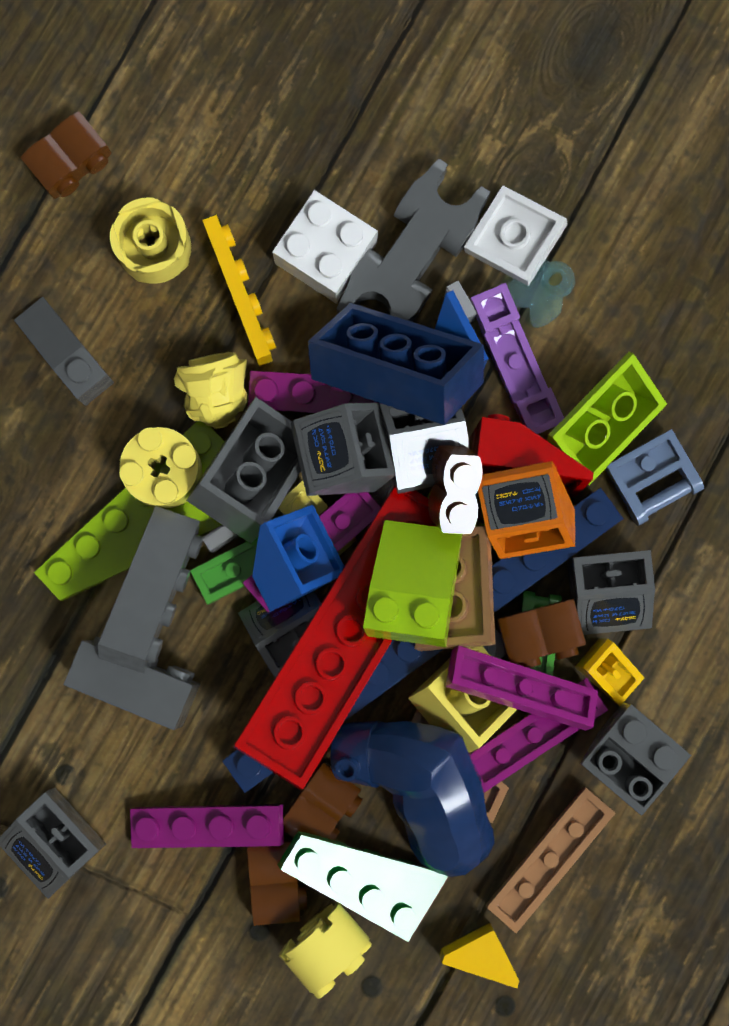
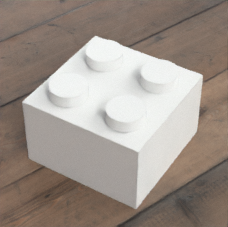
[272,190,378,304]

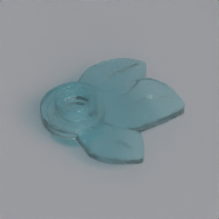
[507,259,575,328]

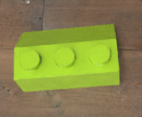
[547,352,667,485]

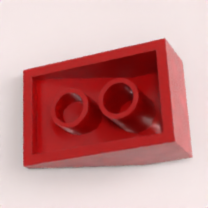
[469,414,594,497]

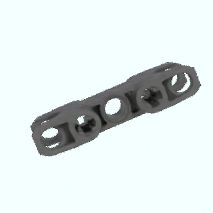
[336,159,490,322]

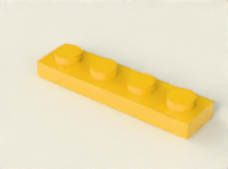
[202,215,276,366]

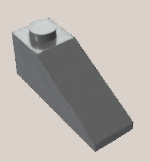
[14,297,114,406]

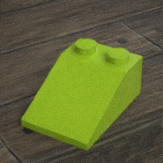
[363,520,462,647]

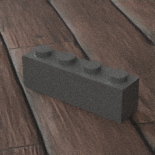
[98,506,204,673]

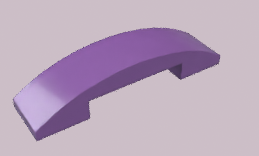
[470,283,564,434]

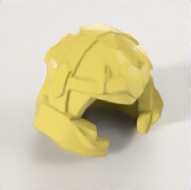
[174,352,247,429]

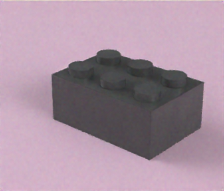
[186,397,301,544]
[63,636,201,730]

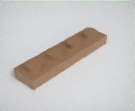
[485,786,616,934]

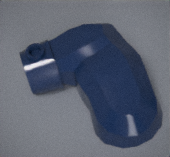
[330,720,495,877]

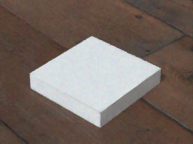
[464,186,567,286]

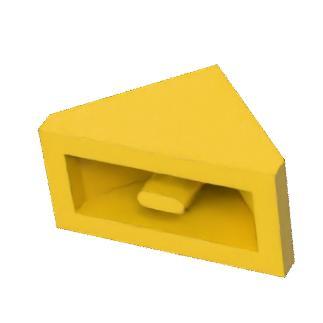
[575,638,644,706]
[440,923,519,988]

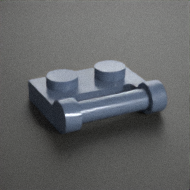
[605,429,704,526]

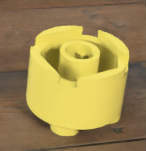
[110,197,191,284]
[119,427,203,509]
[279,902,372,999]

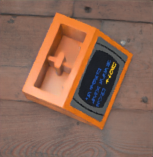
[478,461,575,559]

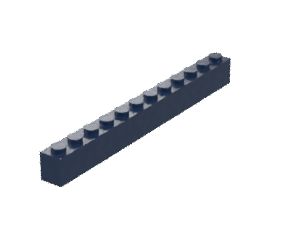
[222,488,624,793]

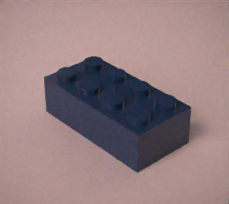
[308,303,484,425]

